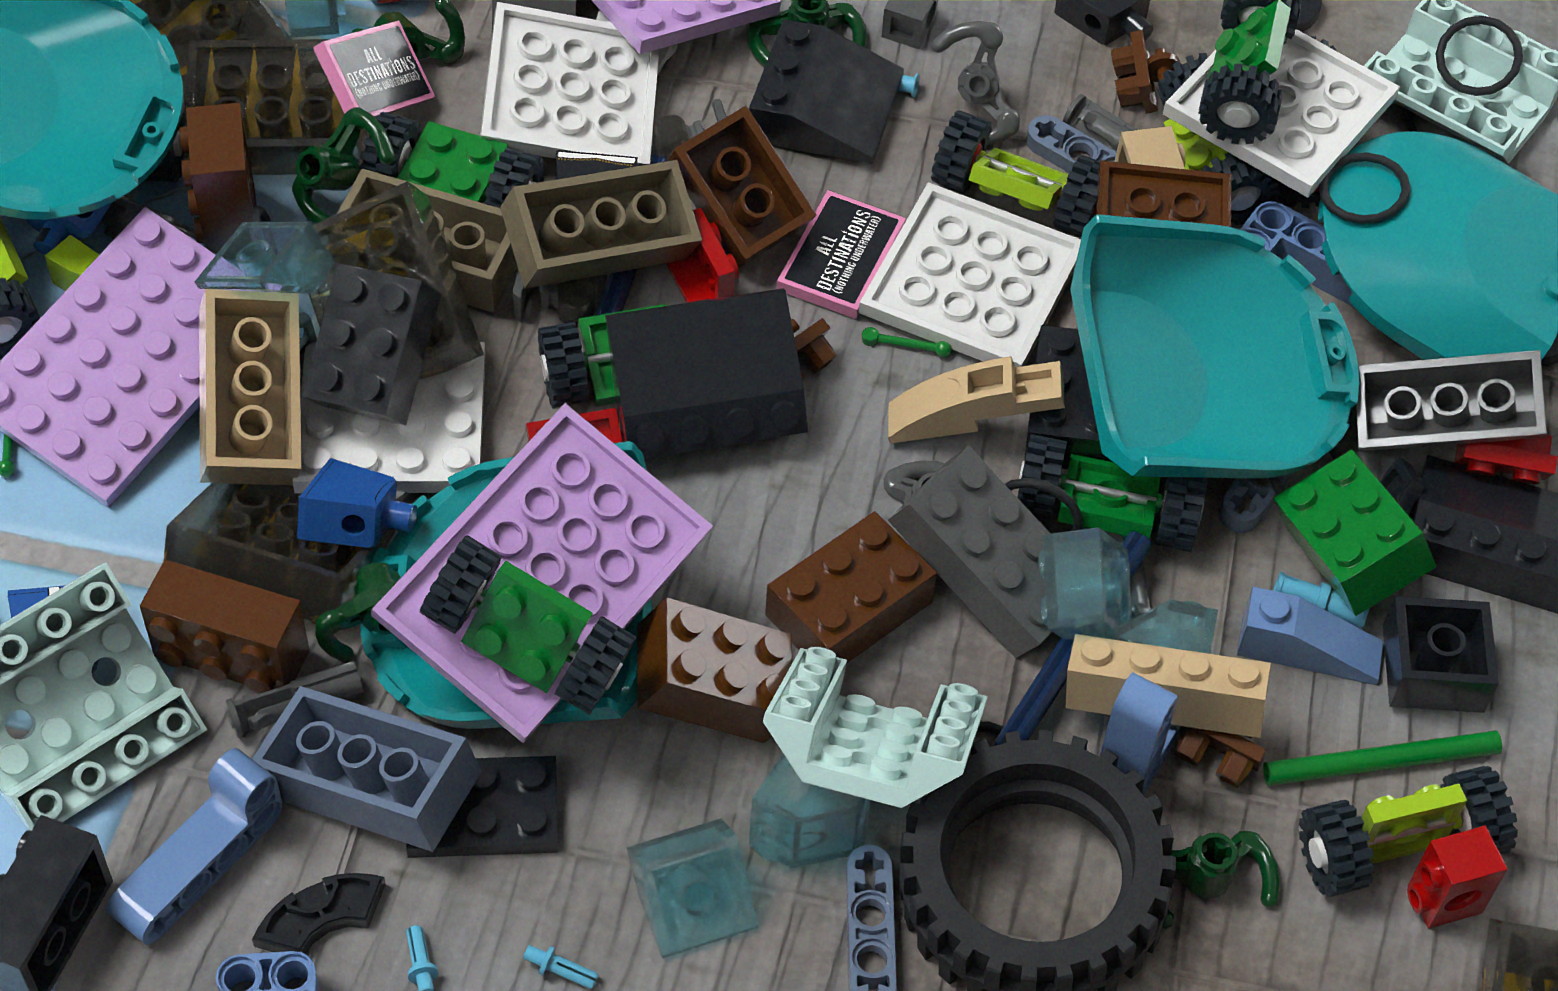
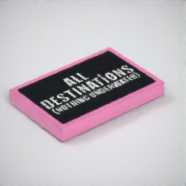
[313,20,435,118]
[776,190,906,319]

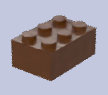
[179,103,257,259]
[666,106,817,268]
[765,511,937,664]
[140,559,310,694]
[637,597,793,743]

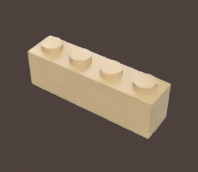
[1066,634,1271,738]

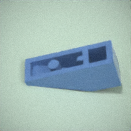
[1237,587,1383,685]

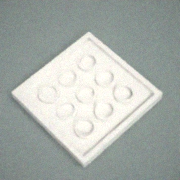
[480,2,659,166]
[1163,30,1400,198]
[859,182,1081,367]
[293,342,486,493]

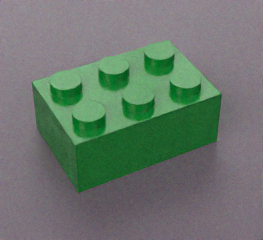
[1273,450,1436,616]

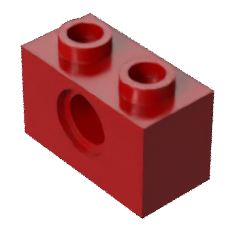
[1407,825,1508,929]

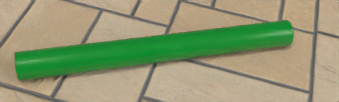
[1263,730,1502,786]

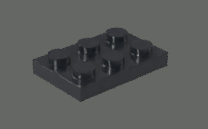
[406,756,558,858]

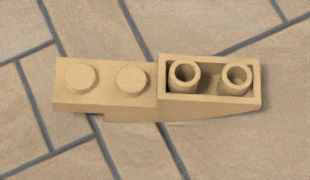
[888,356,1065,444]

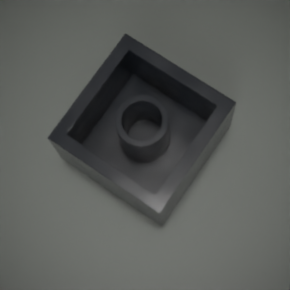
[1382,596,1499,713]

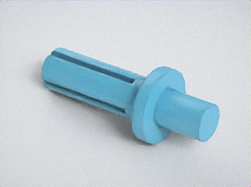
[406,925,439,991]
[523,945,598,989]

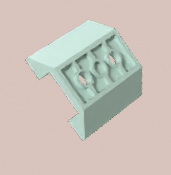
[1364,0,1558,163]
[0,562,207,831]
[763,647,988,808]

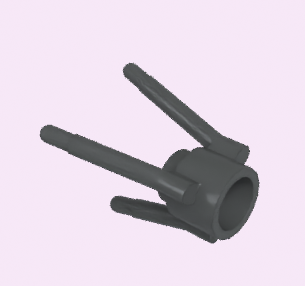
[101,195,196,240]

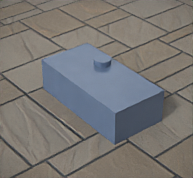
[252,686,482,852]

